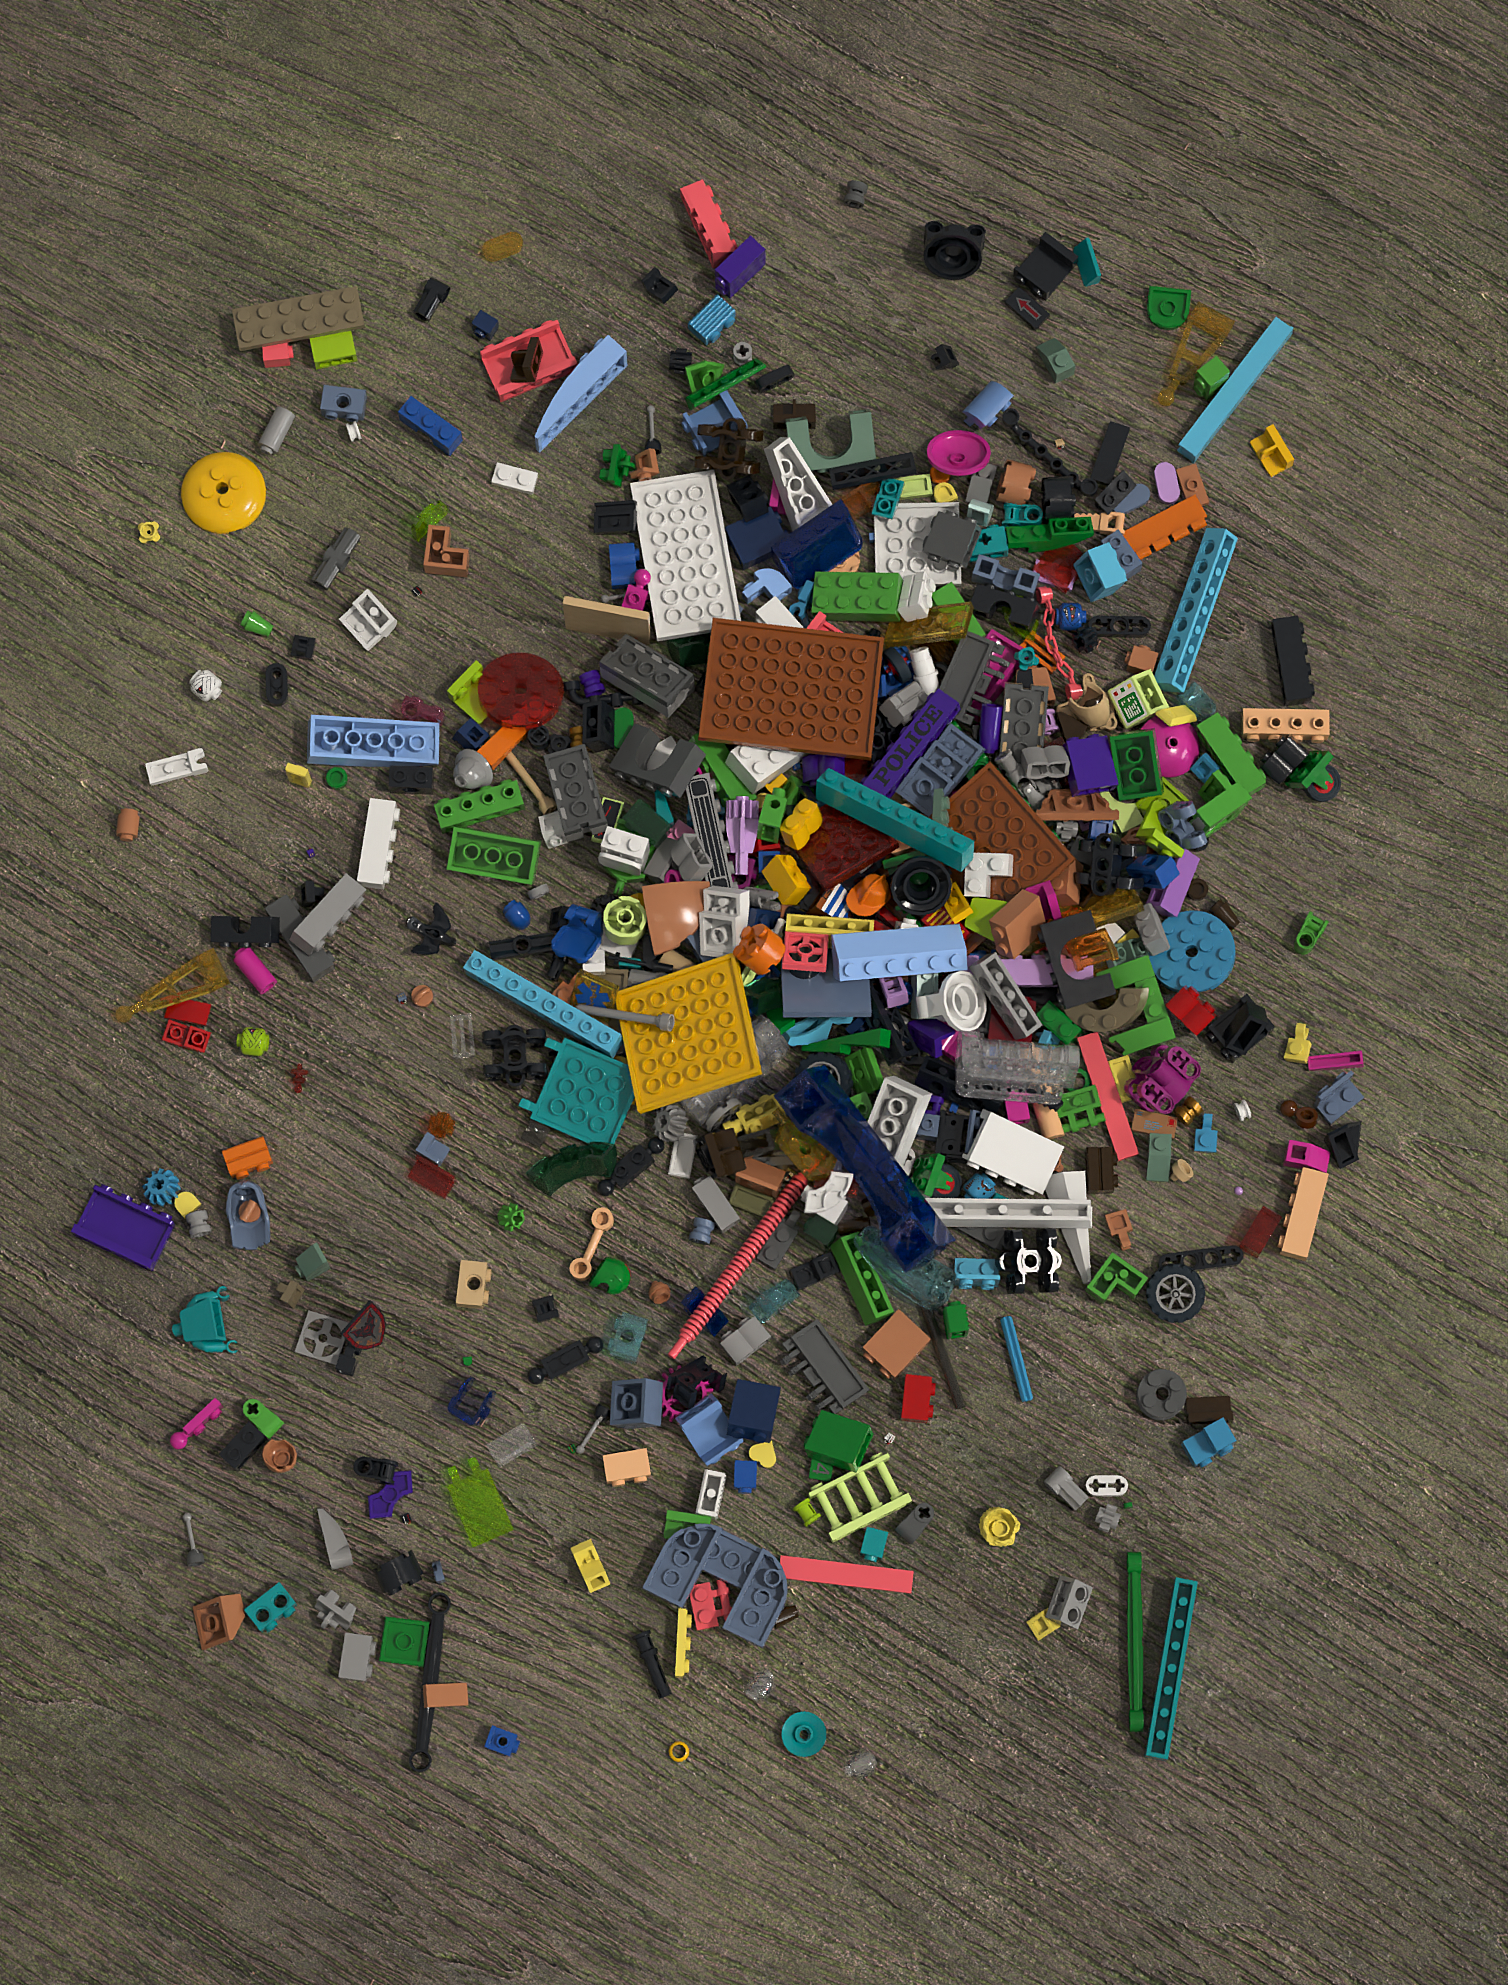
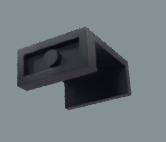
[1013,232,1078,301]

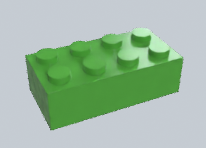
[811,572,903,622]
[446,826,541,885]

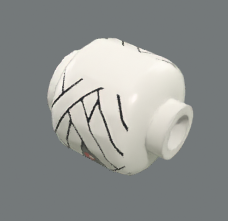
[189,670,222,702]

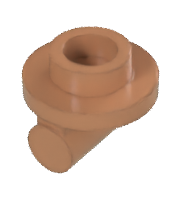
[239,1199,261,1223]

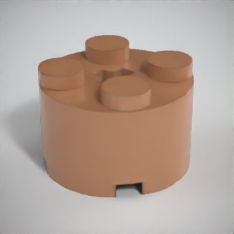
[996,459,1036,505]

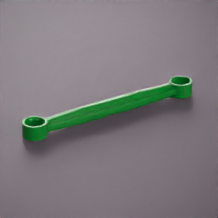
[1127,1552,1144,1732]

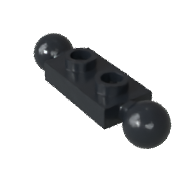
[597,1137,665,1197]
[527,1336,604,1385]

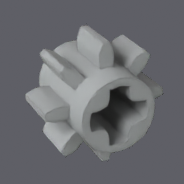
[1053,820,1078,842]
[1095,1504,1121,1533]

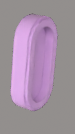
[1154,462,1180,505]

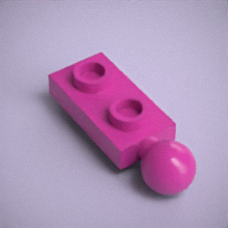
[621,569,651,611]
[170,1398,223,1450]

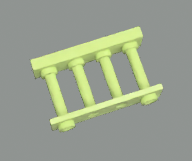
[808,1452,912,1543]

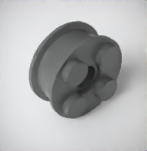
[1136,1369,1187,1421]

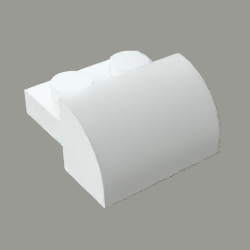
[339,589,397,651]

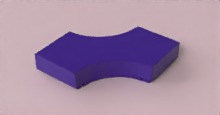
[368,1470,413,1519]

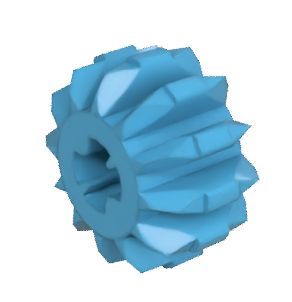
[142,1168,181,1207]

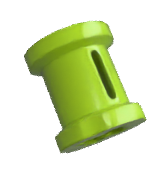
[793,1498,821,1527]

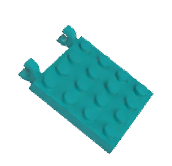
[519,1038,635,1153]

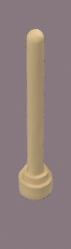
[489,730,557,815]

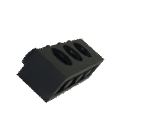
[914,1055,1007,1114]

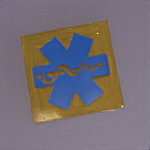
[569,969,619,1024]

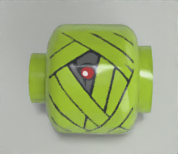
[237,1027,269,1056]

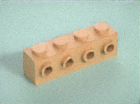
[1241,708,1330,743]
[1277,1167,1329,1261]

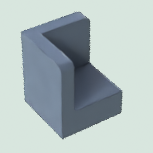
[416,1132,450,1167]

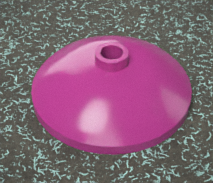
[927,430,991,476]
[1140,716,1200,778]

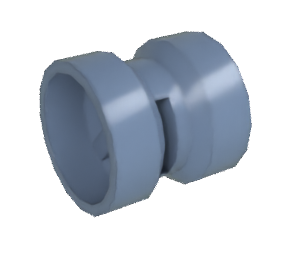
[688,1217,715,1245]

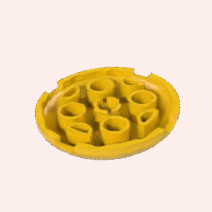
[181,452,266,534]

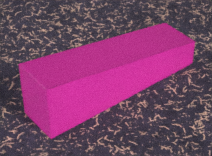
[1308,1051,1364,1071]

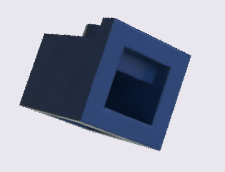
[452,718,490,751]

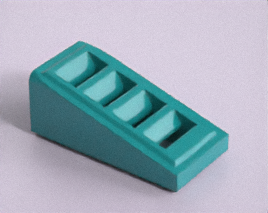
[655,790,674,832]

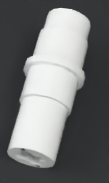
[909,647,940,696]

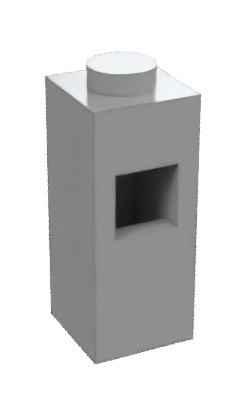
[692,1176,740,1234]

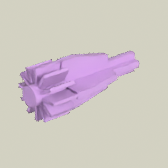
[726,796,759,875]

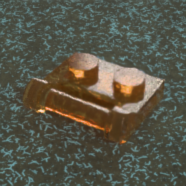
[1064,928,1119,972]

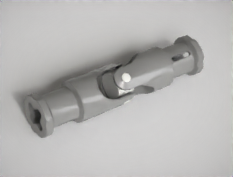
[995,749,1054,827]

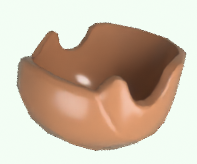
[262,1439,297,1473]

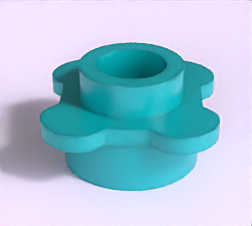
[1014,647,1039,671]

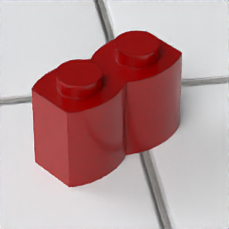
[1165,985,1217,1036]

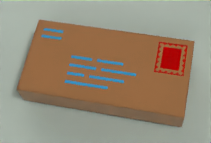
[1131,1109,1178,1140]

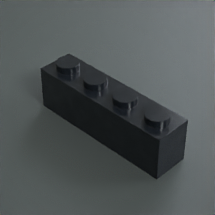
[1271,616,1315,707]

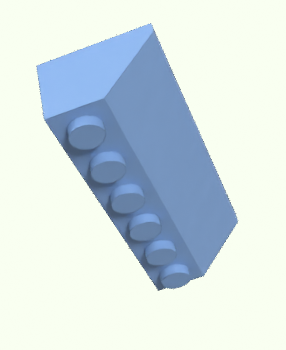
[831,924,967,981]

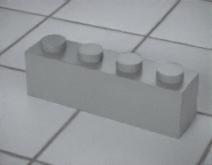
[289,873,366,956]

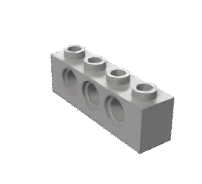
[969,952,1042,1040]

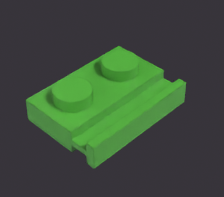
[845,1047,884,1095]

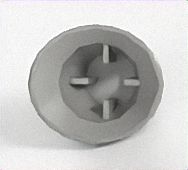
[453,749,493,790]

